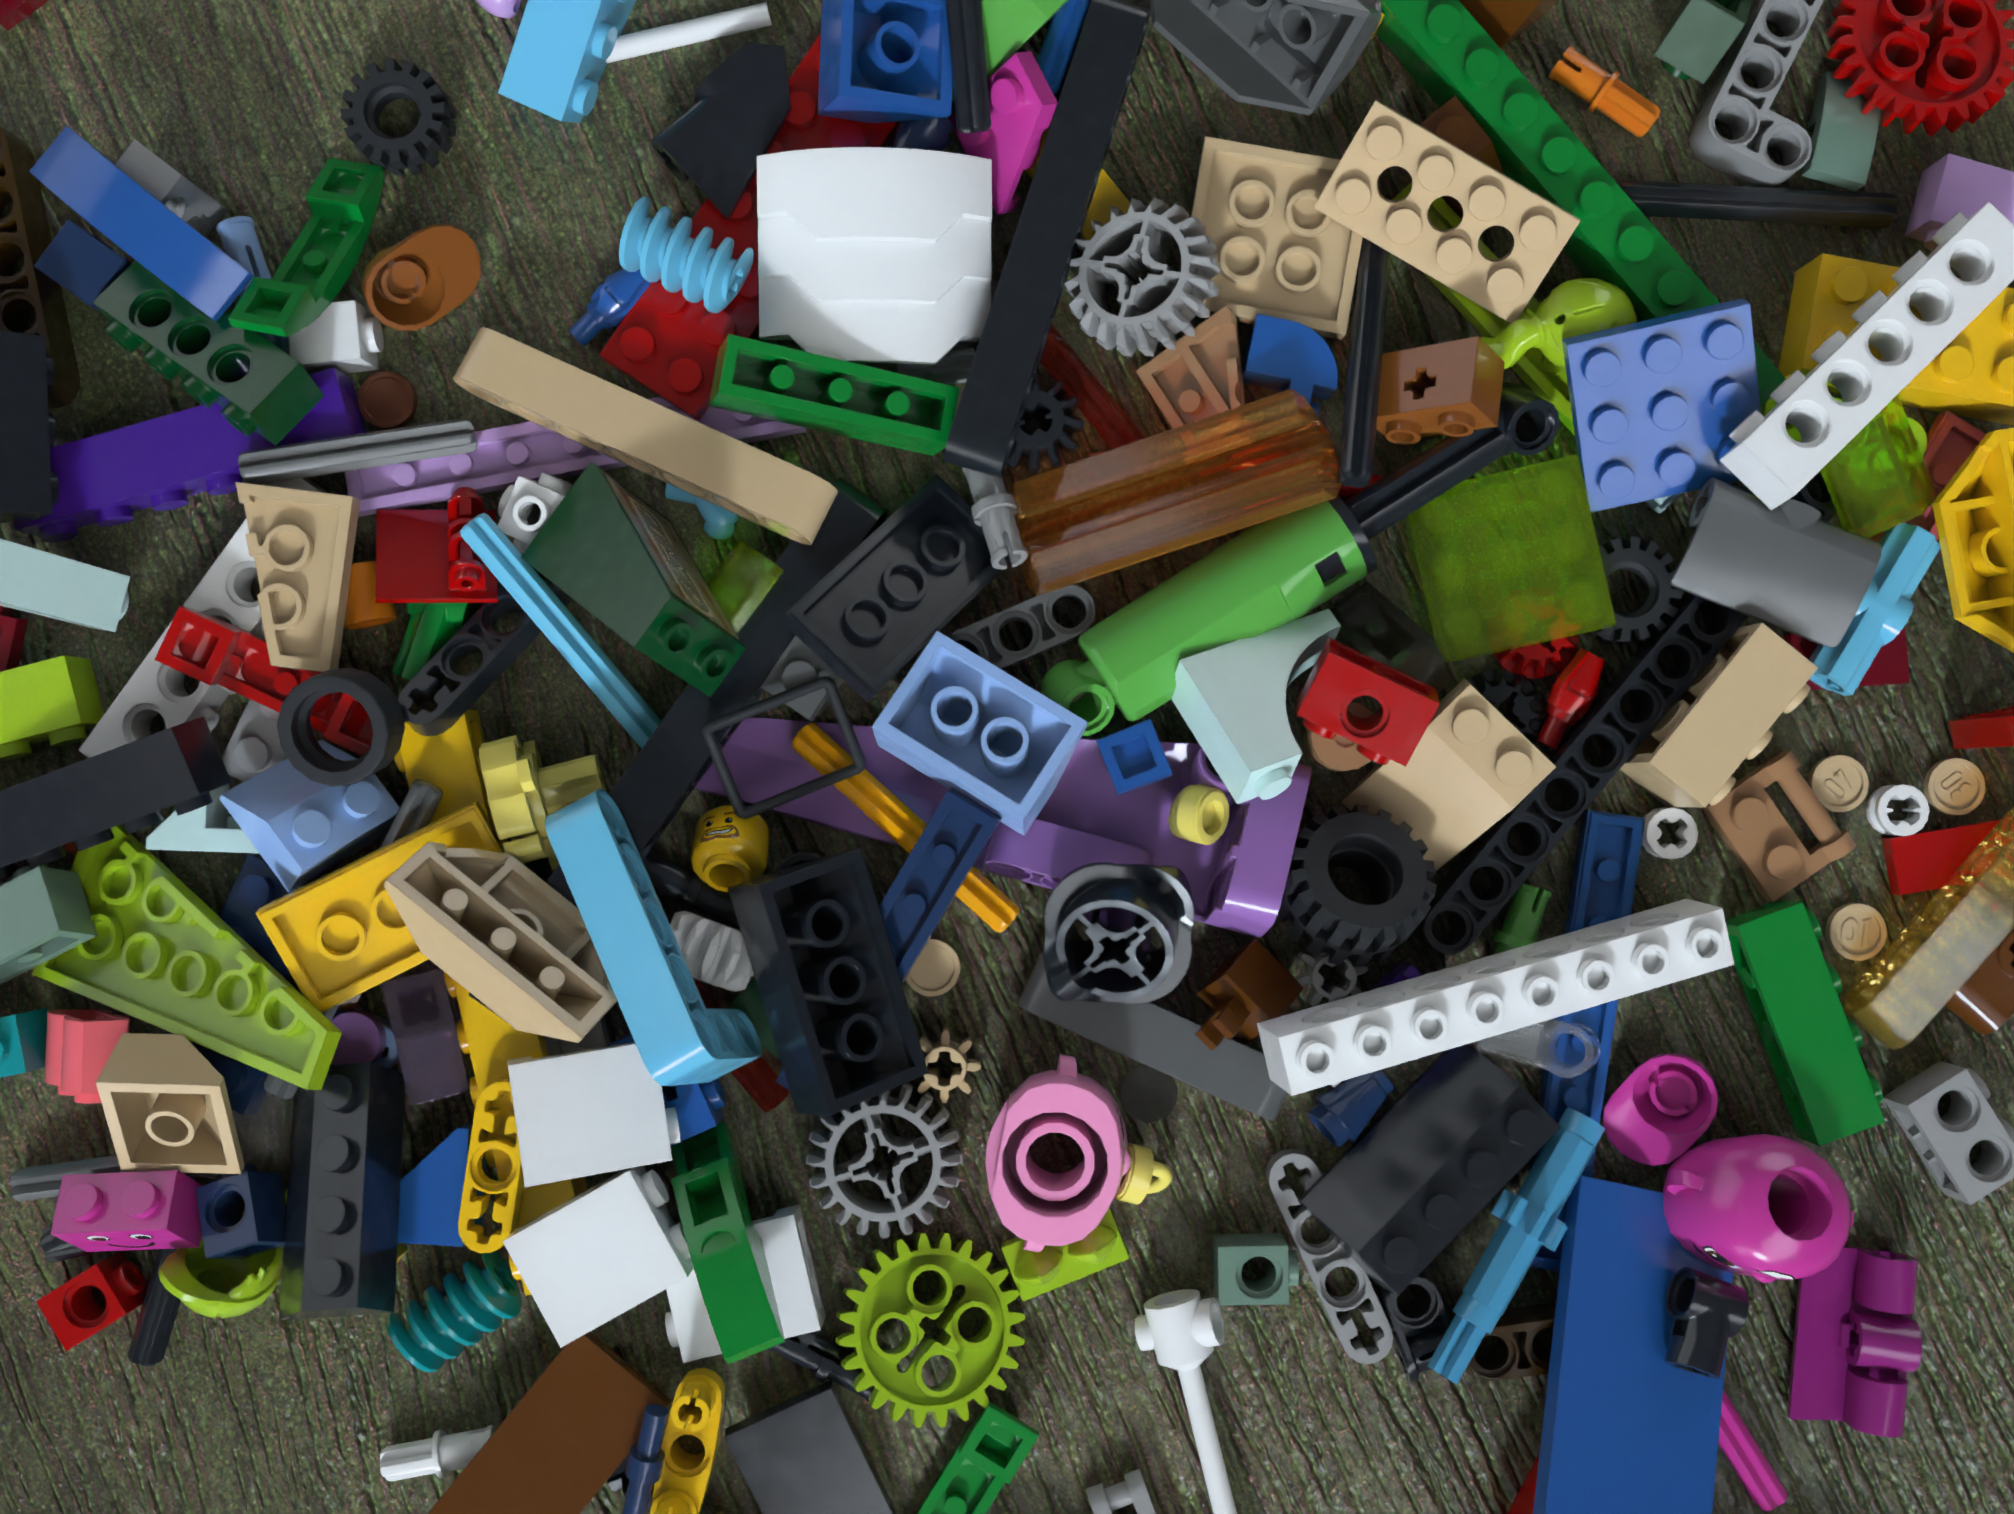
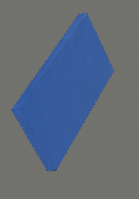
[1533,1175,1733,1514]

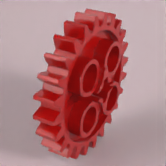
[1826,0,2014,136]

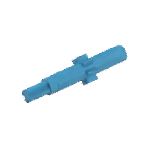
[1427,1107,1605,1384]

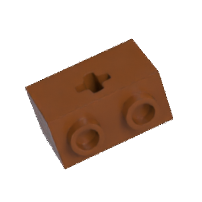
[1376,336,1505,445]

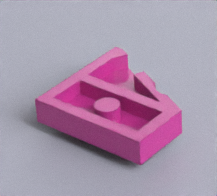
[948,51,1058,215]

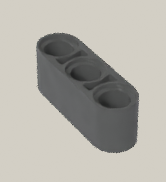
[947,584,1096,671]

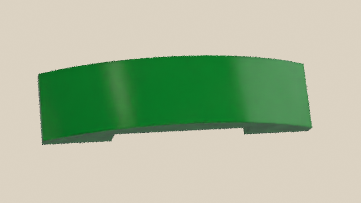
[228,158,385,337]
[914,1401,1039,1514]

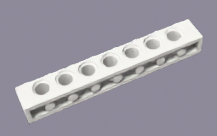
[1257,899,1734,1096]

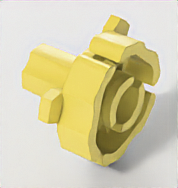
[479,735,606,870]

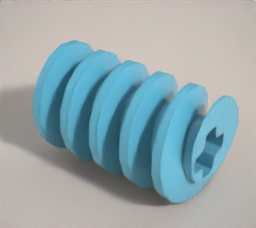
[618,197,754,313]

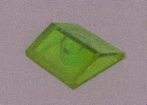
[1820,394,1938,538]
[707,539,784,634]

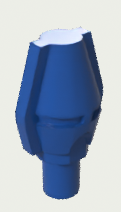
[569,268,652,346]

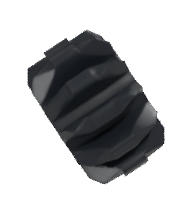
[1007,374,1084,474]

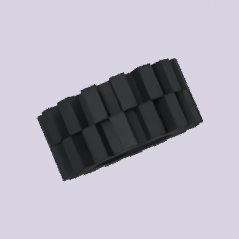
[340,59,457,176]
[1566,537,1683,644]

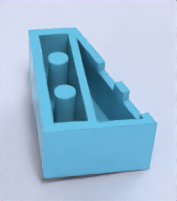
[498,0,636,123]

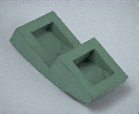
[1801,71,1881,191]

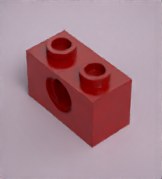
[1296,638,1440,767]

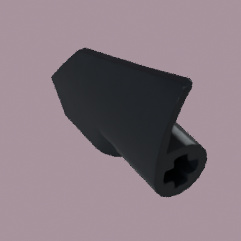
[651,42,792,219]

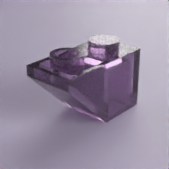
[382,969,469,1106]

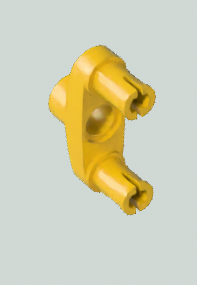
[650,1368,725,1514]

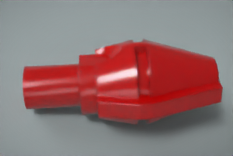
[1537,648,1605,750]

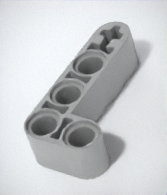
[1689,0,1824,188]

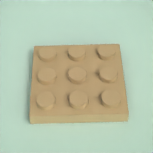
[1191,136,1363,340]

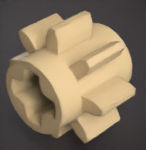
[917,1027,981,1103]

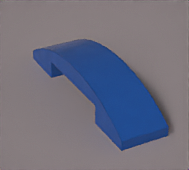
[29,126,254,322]

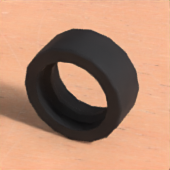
[277,668,405,787]

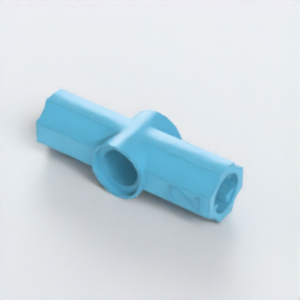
[1809,520,1940,696]

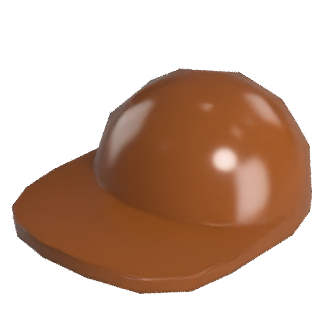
[361,224,481,331]

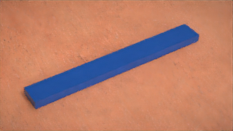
[1528,809,1645,1271]

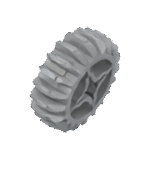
[1065,197,1222,357]
[806,1082,963,1238]

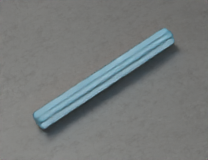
[460,513,661,749]

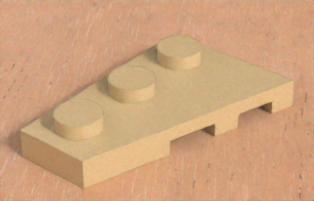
[235,482,360,672]

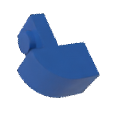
[1242,314,1338,450]

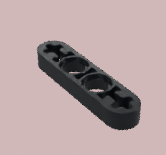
[398,567,572,736]

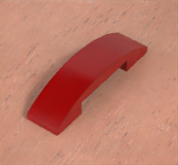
[154,606,373,756]

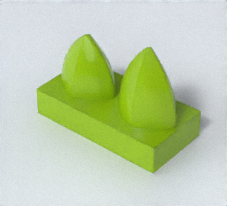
[1001,1207,1130,1302]

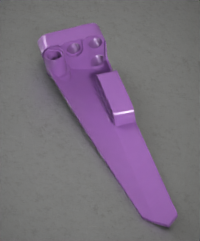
[695,717,1311,938]

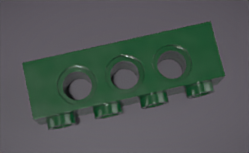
[92,260,325,446]

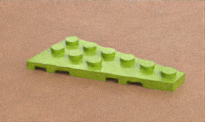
[32,824,342,1090]

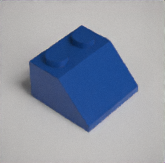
[818,0,952,124]

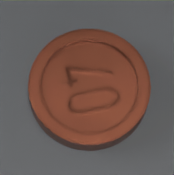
[357,371,418,430]

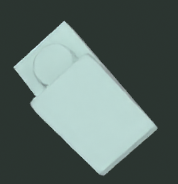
[146,784,259,853]

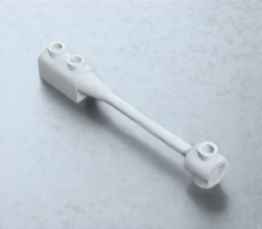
[1134,1289,1237,1514]

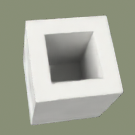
[288,300,384,374]

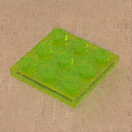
[1408,454,1616,665]

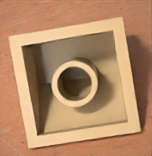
[96,1033,245,1174]

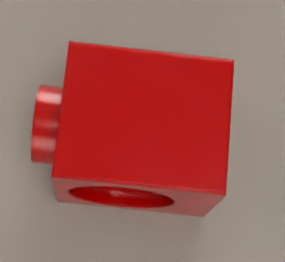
[36,1251,146,1351]

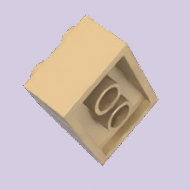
[1341,678,1556,871]

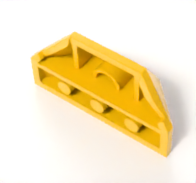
[1932,428,2014,653]

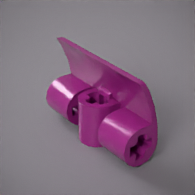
[1787,1246,1922,1437]

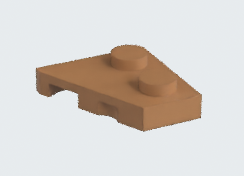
[1136,305,1249,468]

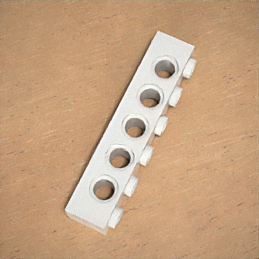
[1720,202,2014,511]
[78,477,328,758]

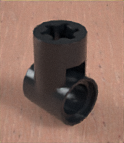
[1665,1267,1749,1379]

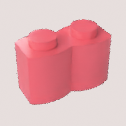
[44,1008,130,1104]

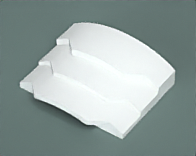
[757,147,992,365]

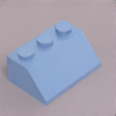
[872,631,1088,836]

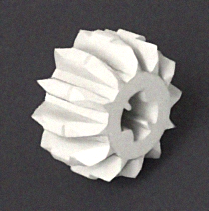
[670,911,754,992]

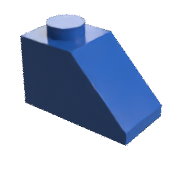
[398,1121,488,1247]

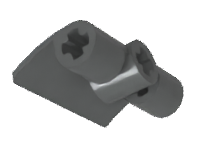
[1670,478,1882,648]

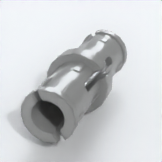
[962,467,1028,570]

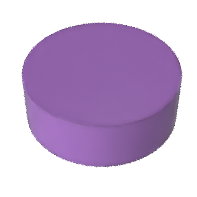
[331,1010,386,1065]

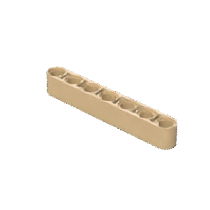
[453,327,838,545]

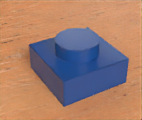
[1096,719,1173,797]

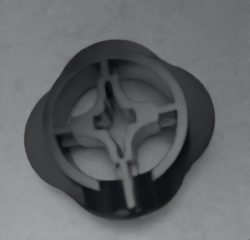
[1043,862,1194,1004]

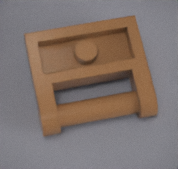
[1699,749,1857,902]

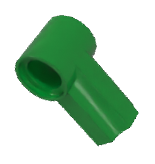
[392,603,482,686]

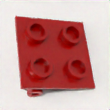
[375,487,498,603]

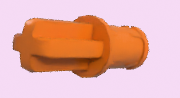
[1548,45,1661,137]

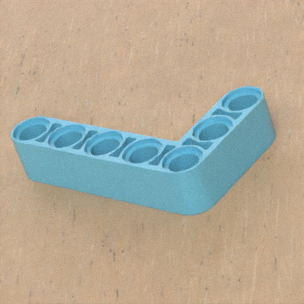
[545,789,762,1086]

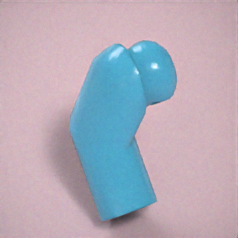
[665,483,739,540]

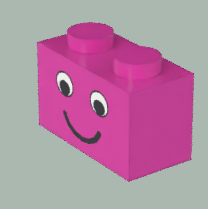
[51,1170,203,1252]

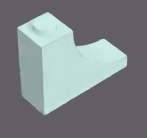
[0,539,130,632]
[1172,609,1341,805]

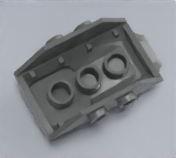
[1150,0,1382,115]

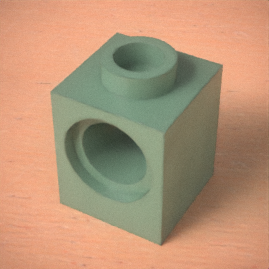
[1212,1233,1299,1306]

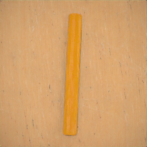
[792,722,1020,933]

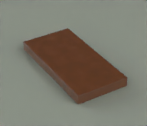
[428,1332,672,1514]

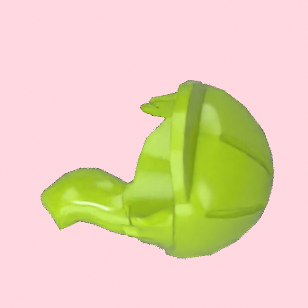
[1481,278,1637,370]
[158,1188,288,1319]

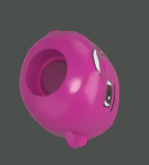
[1663,1134,1854,1283]

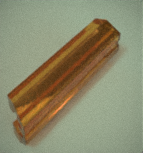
[1012,389,1342,596]

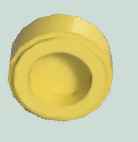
[1168,784,1229,845]
[1115,1143,1173,1205]

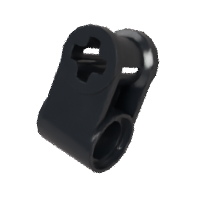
[1377,1271,1451,1384]

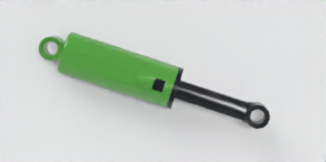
[1041,382,1560,736]

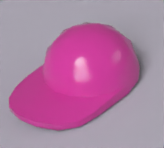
[1603,1053,1718,1166]

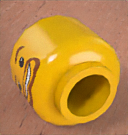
[691,805,770,892]

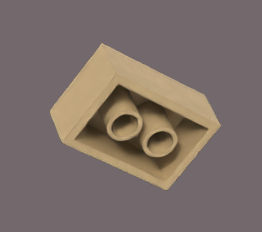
[1620,622,1818,808]

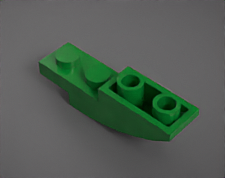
[671,1121,785,1364]

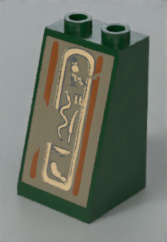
[521,462,746,697]

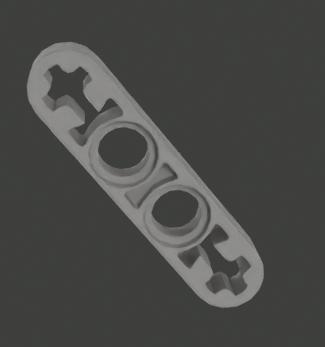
[1265,1148,1393,1364]

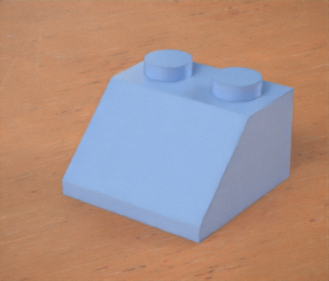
[219,740,400,893]

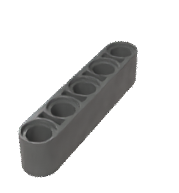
[1017,952,1287,1121]

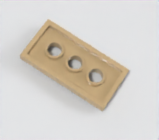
[1313,100,1580,323]

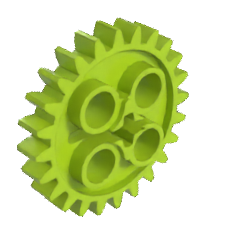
[836,1232,1025,1428]

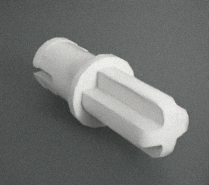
[380,1425,497,1481]

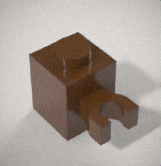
[1195,938,1304,1051]

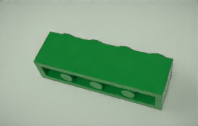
[709,334,960,456]
[1725,899,1885,1147]

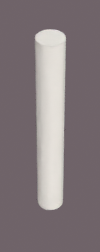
[606,2,772,63]

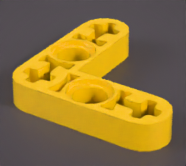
[458,1078,524,1253]

